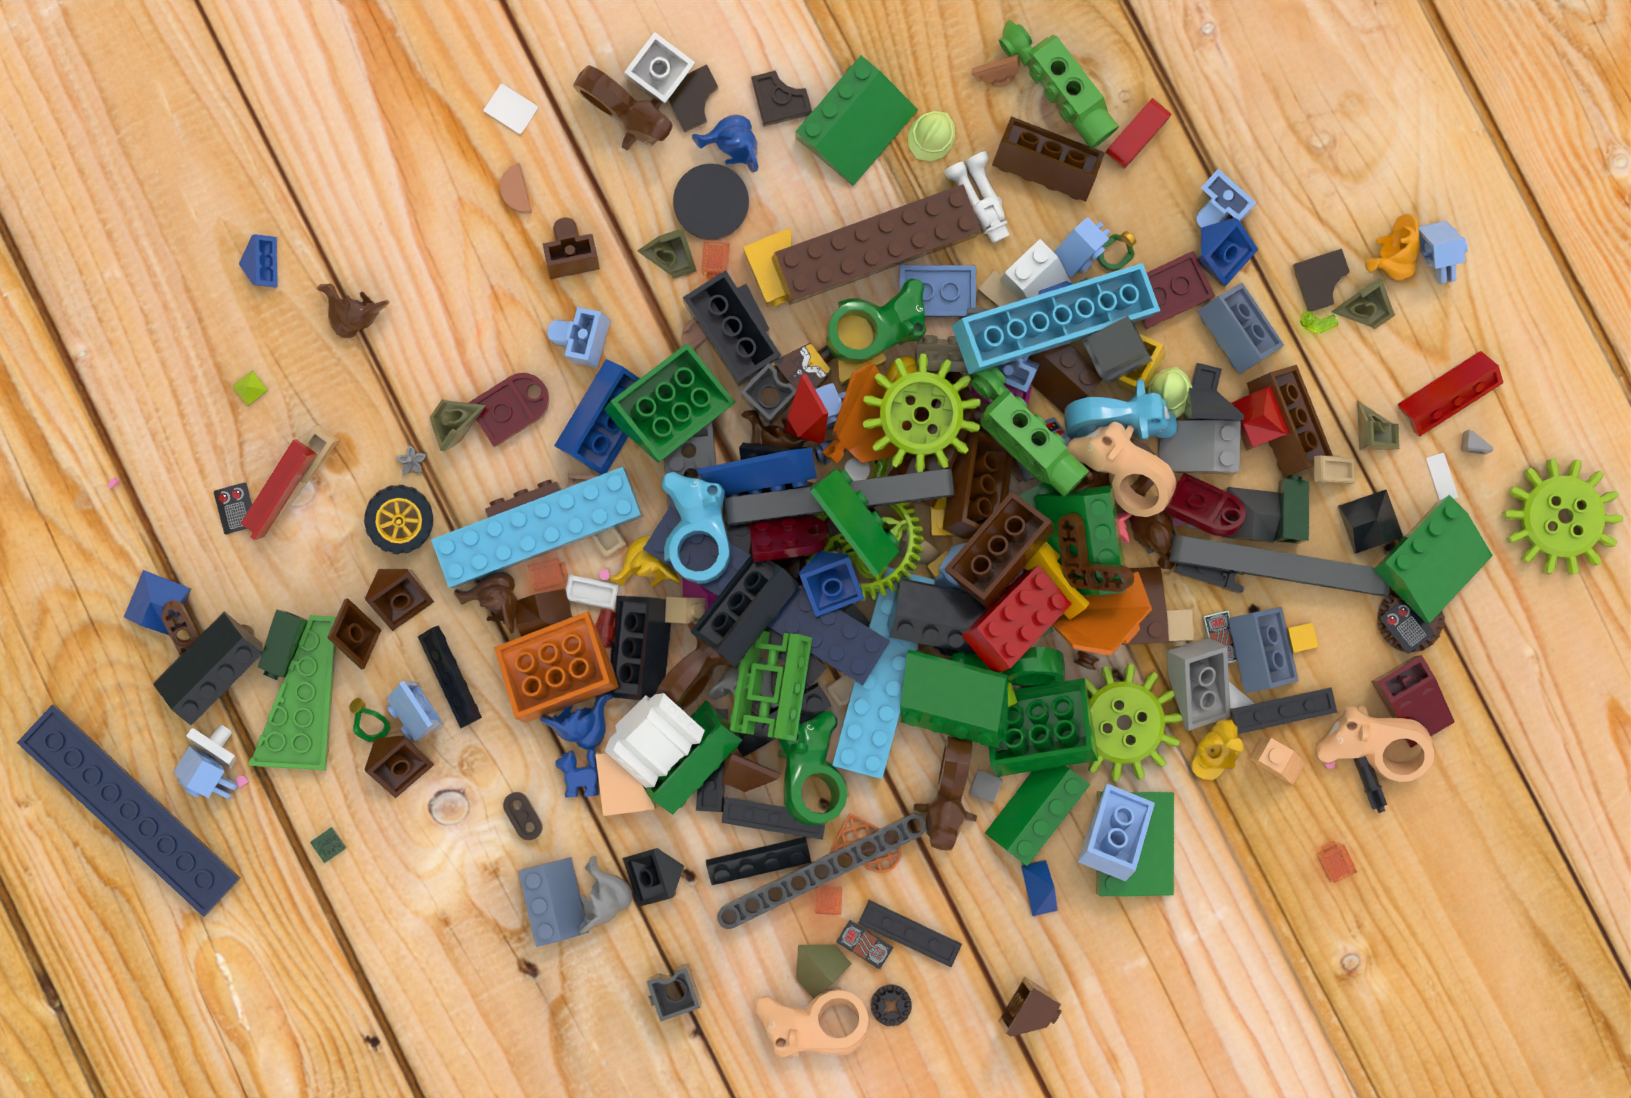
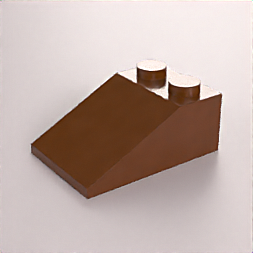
[1121,567,1169,645]

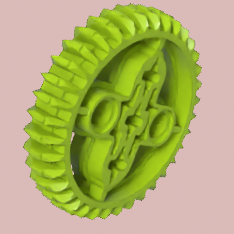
[805,503,924,601]

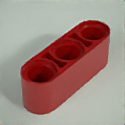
[1105,98,1172,169]

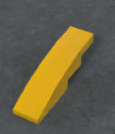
[1025,542,1090,620]

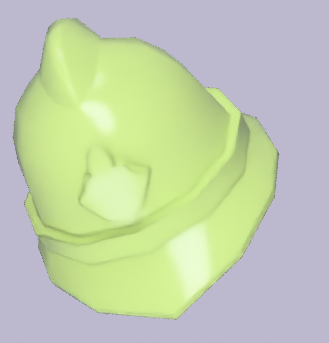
[908,111,955,162]
[1146,367,1192,418]

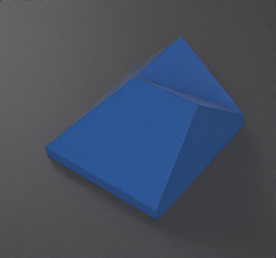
[1198,218,1258,286]
[799,551,864,617]
[124,570,191,635]

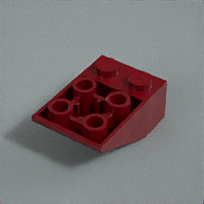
[1371,655,1455,748]

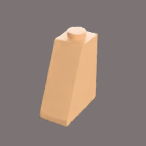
[1248,737,1305,785]
[596,748,656,816]

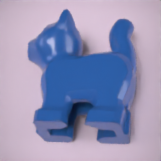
[555,748,599,798]

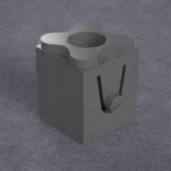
[1083,316,1152,383]
[740,363,796,426]
[647,963,702,1022]

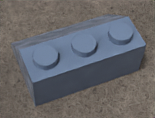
[1197,283,1284,374]
[1228,607,1299,693]
[518,857,589,947]

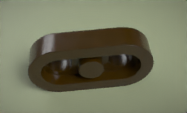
[503,792,543,840]

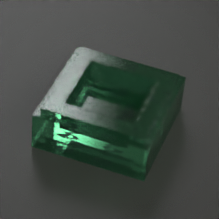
[310,827,347,863]

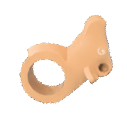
[1067,422,1176,517]
[1316,705,1434,782]
[754,988,870,1059]

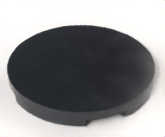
[673,164,749,240]

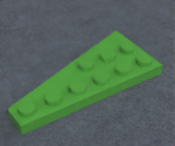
[248,615,336,770]

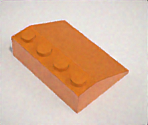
[494,611,619,723]

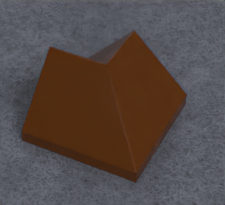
[365,569,434,631]
[516,589,573,637]
[327,598,381,670]
[364,735,434,798]
[721,753,781,792]

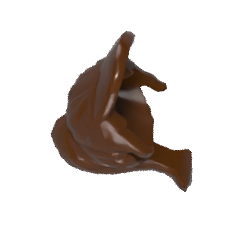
[317,284,390,338]
[741,410,808,448]
[1129,511,1175,570]
[454,572,518,633]

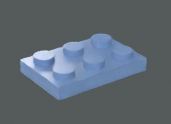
[899,265,976,317]

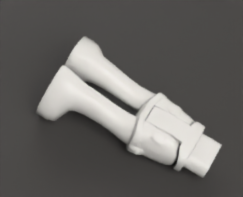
[943,151,1010,243]

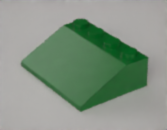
[795,55,918,186]
[604,343,736,463]
[810,467,900,577]
[1035,485,1126,596]
[1373,495,1493,624]
[900,650,1009,748]
[989,678,1098,777]
[1096,791,1174,897]

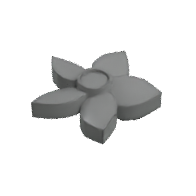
[396,445,427,475]

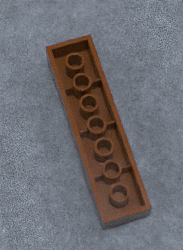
[771,184,982,305]

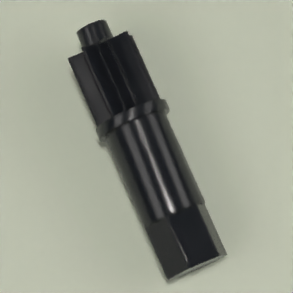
[1353,756,1387,813]

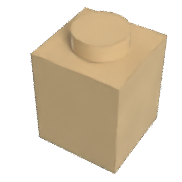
[665,597,706,624]
[1167,609,1194,647]

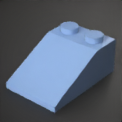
[386,681,444,741]
[1078,784,1155,881]

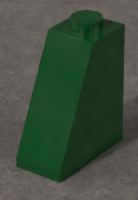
[1274,475,1309,544]
[258,609,308,680]

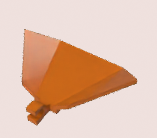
[822,363,911,464]
[1052,572,1152,656]

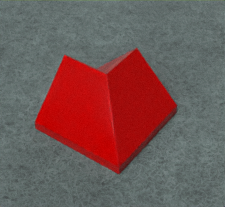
[786,374,828,444]
[1231,386,1289,451]

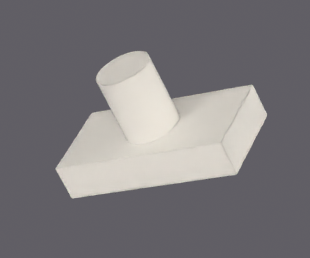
[186,724,237,769]

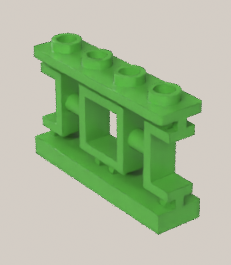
[730,631,812,741]

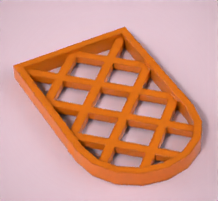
[831,813,901,873]

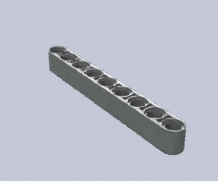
[723,469,955,526]
[1169,535,1391,597]
[717,813,926,929]

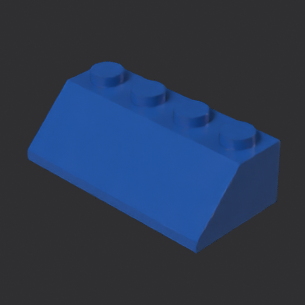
[554,359,640,475]
[697,448,817,498]

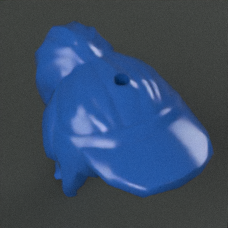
[692,115,758,173]
[540,692,614,750]

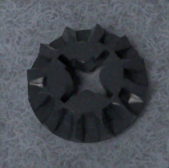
[871,985,912,1026]

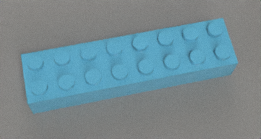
[952,263,1160,375]
[431,467,644,589]
[832,567,935,779]

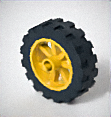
[364,485,433,554]

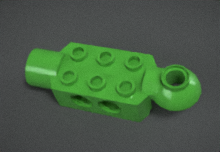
[998,20,1119,149]
[970,367,1090,497]

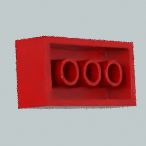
[961,565,1072,673]

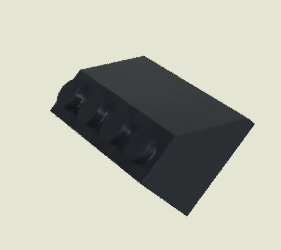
[683,270,781,387]
[690,553,800,667]
[887,578,998,655]
[609,596,671,700]
[153,611,263,725]

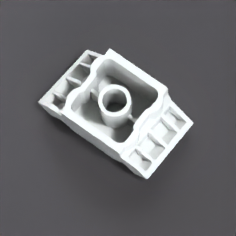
[605,693,705,788]

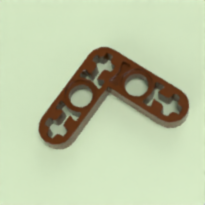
[1058,512,1134,592]
[161,600,255,655]

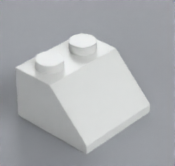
[624,32,695,104]
[1000,239,1071,300]

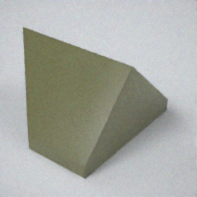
[637,228,697,279]
[1331,278,1395,329]
[430,399,486,452]
[1357,400,1399,450]
[796,944,852,999]

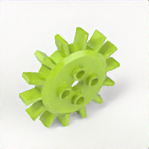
[863,354,981,473]
[1502,458,1623,575]
[1084,664,1183,782]

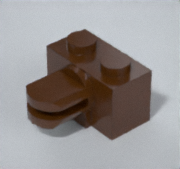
[543,217,600,279]

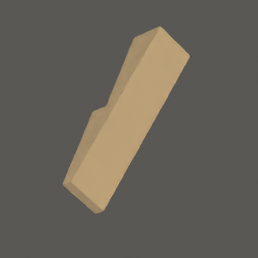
[274,425,340,524]

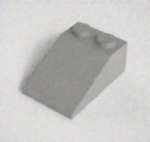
[1159,420,1241,475]
[1167,637,1231,731]

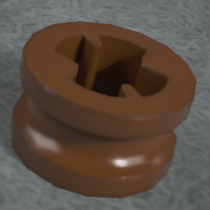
[1074,651,1099,671]

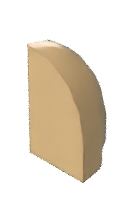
[897,532,941,564]

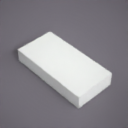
[566,575,620,610]

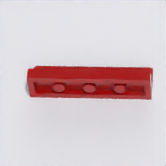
[1398,351,1504,437]
[240,439,317,540]

